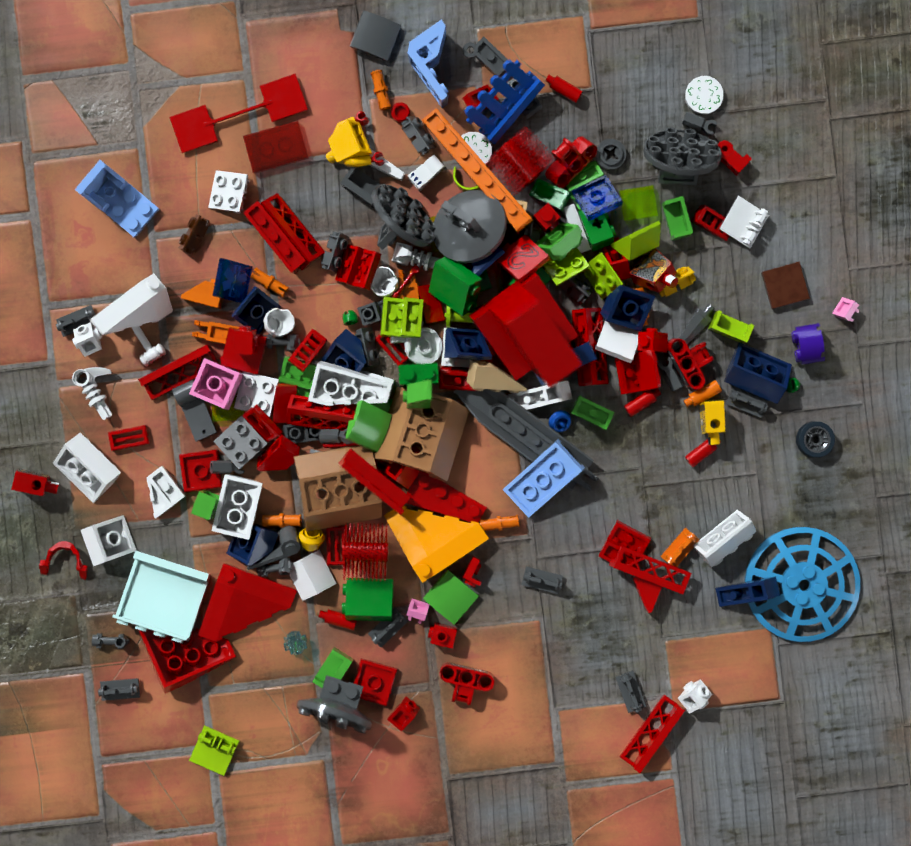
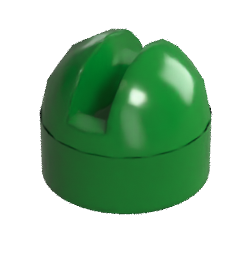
[342,310,358,326]
[786,377,800,393]

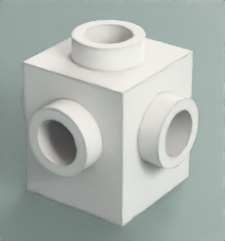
[72,322,102,357]
[678,679,713,713]

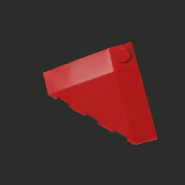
[198,563,297,642]
[138,628,236,694]

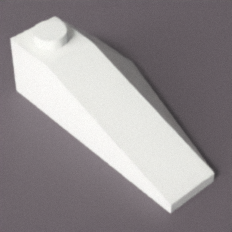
[90,273,173,336]
[308,361,393,406]

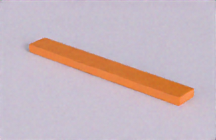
[422,108,533,233]

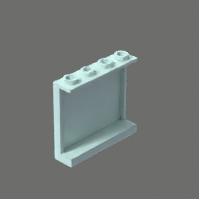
[113,551,211,643]

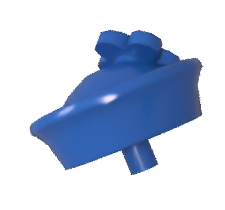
[549,410,571,432]

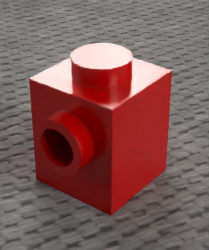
[533,203,561,232]
[233,326,259,355]
[638,328,668,353]
[428,623,457,649]

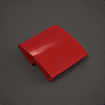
[335,244,382,291]
[598,520,651,567]

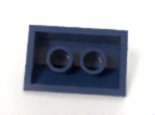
[724,342,792,404]

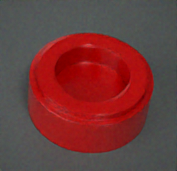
[391,102,410,123]

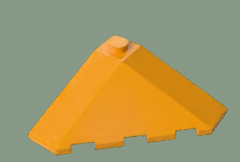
[384,506,489,583]

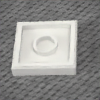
[595,320,643,363]

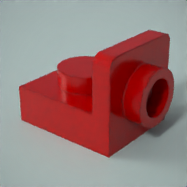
[463,556,482,587]
[387,697,420,732]

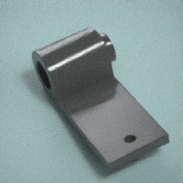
[172,380,217,442]
[247,526,300,570]

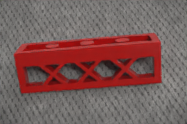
[261,193,325,271]
[243,201,307,274]
[572,308,608,387]
[138,345,220,400]
[287,394,357,431]
[339,448,411,515]
[609,546,692,594]
[620,694,685,773]

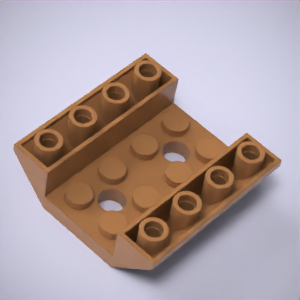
[374,387,469,482]
[294,446,382,532]

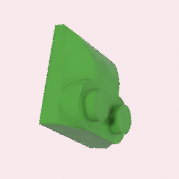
[535,222,583,261]

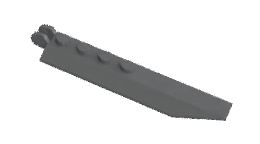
[454,389,599,491]

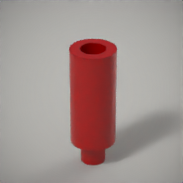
[545,75,583,103]
[624,388,661,417]
[685,439,721,468]
[318,609,357,631]

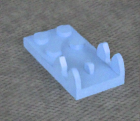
[503,439,585,518]

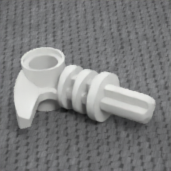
[391,242,441,271]
[72,367,112,420]

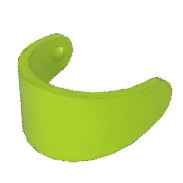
[453,166,480,192]

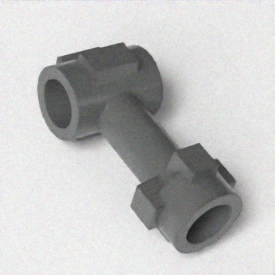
[264,334,300,350]
[256,557,292,577]
[92,633,130,649]

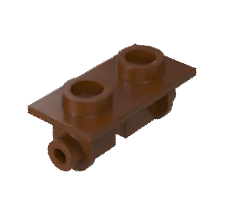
[179,214,210,255]

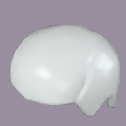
[371,266,399,297]
[263,308,295,337]

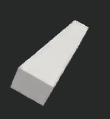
[369,148,405,181]
[563,204,591,253]

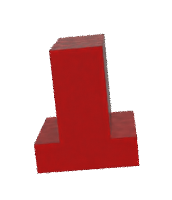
[469,272,582,388]

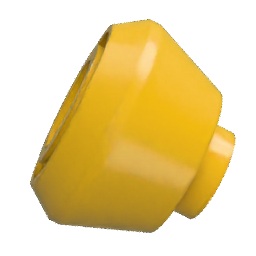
[299,528,325,552]

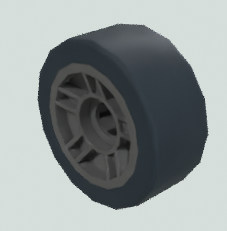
[796,421,835,458]

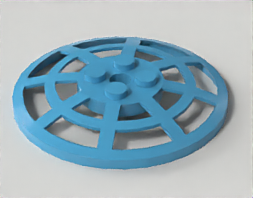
[744,527,860,642]

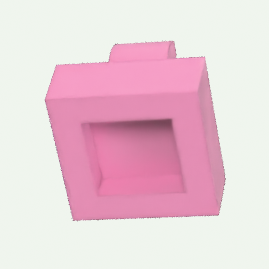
[832,297,859,322]
[406,598,429,624]

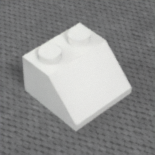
[81,515,136,566]

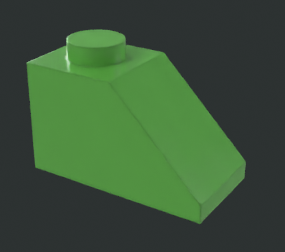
[403,380,432,408]

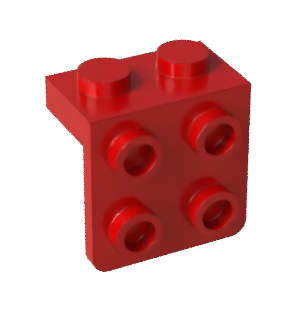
[615,350,661,395]

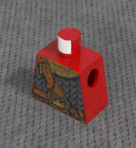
[629,248,678,292]
[11,469,59,496]

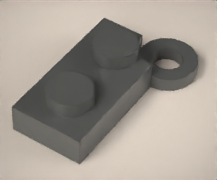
[463,36,508,76]

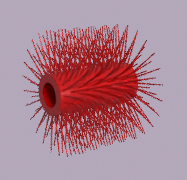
[485,126,556,196]
[342,522,388,581]

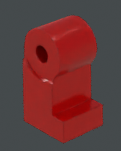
[718,140,752,176]

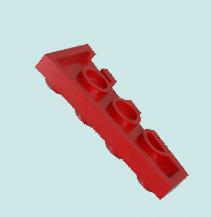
[406,471,487,522]

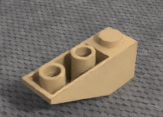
[466,360,527,393]

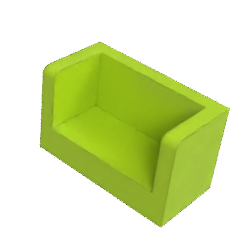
[708,310,754,344]

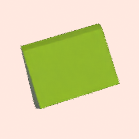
[611,221,661,261]

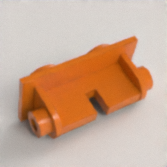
[660,528,699,567]

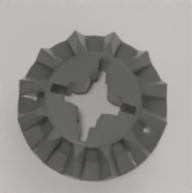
[596,139,626,170]

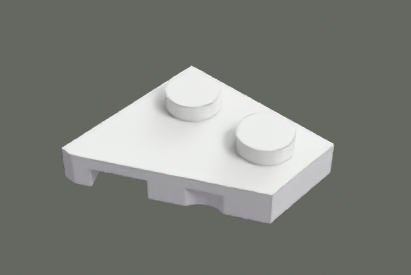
[146,466,186,519]

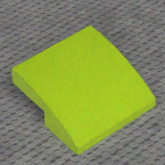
[380,297,424,338]

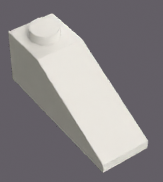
[508,381,572,410]

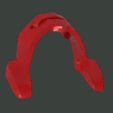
[39,541,88,580]

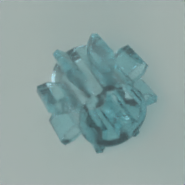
[284,631,307,655]

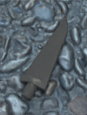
[668,304,715,356]

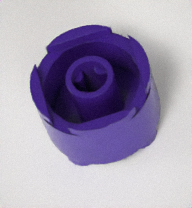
[791,323,825,365]

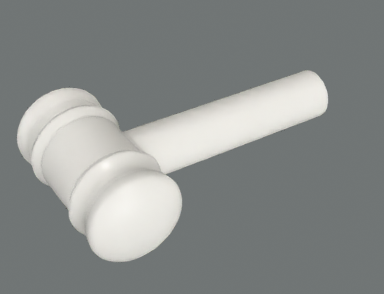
[131,326,166,366]

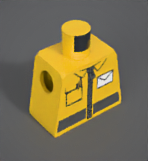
[699,401,725,445]

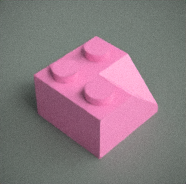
[189,358,244,410]

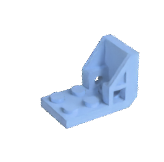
[408,20,449,108]
[75,160,159,238]

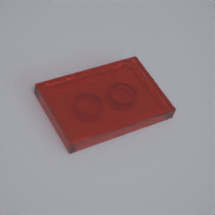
[243,121,309,174]

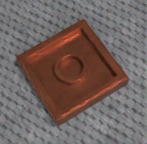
[761,262,810,309]

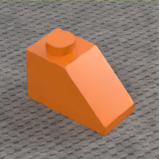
[181,279,226,309]

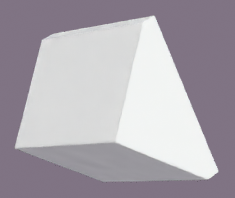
[290,549,337,601]

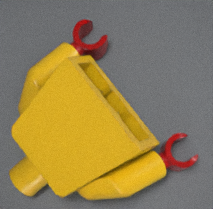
[326,111,385,167]

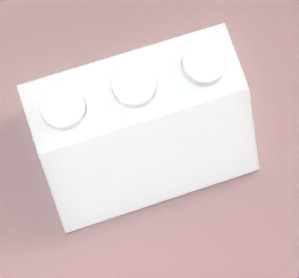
[53,433,121,503]
[212,474,263,540]
[693,510,756,568]

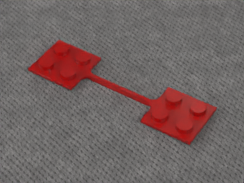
[169,74,308,153]

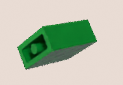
[428,257,482,316]
[398,363,439,386]
[342,578,394,621]

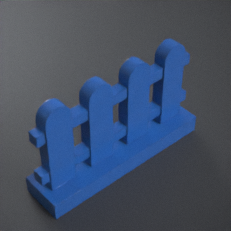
[465,60,545,145]

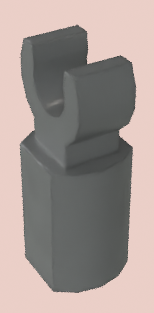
[682,112,717,136]
[657,357,683,391]
[319,429,353,444]
[210,460,244,474]

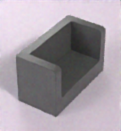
[341,167,380,207]

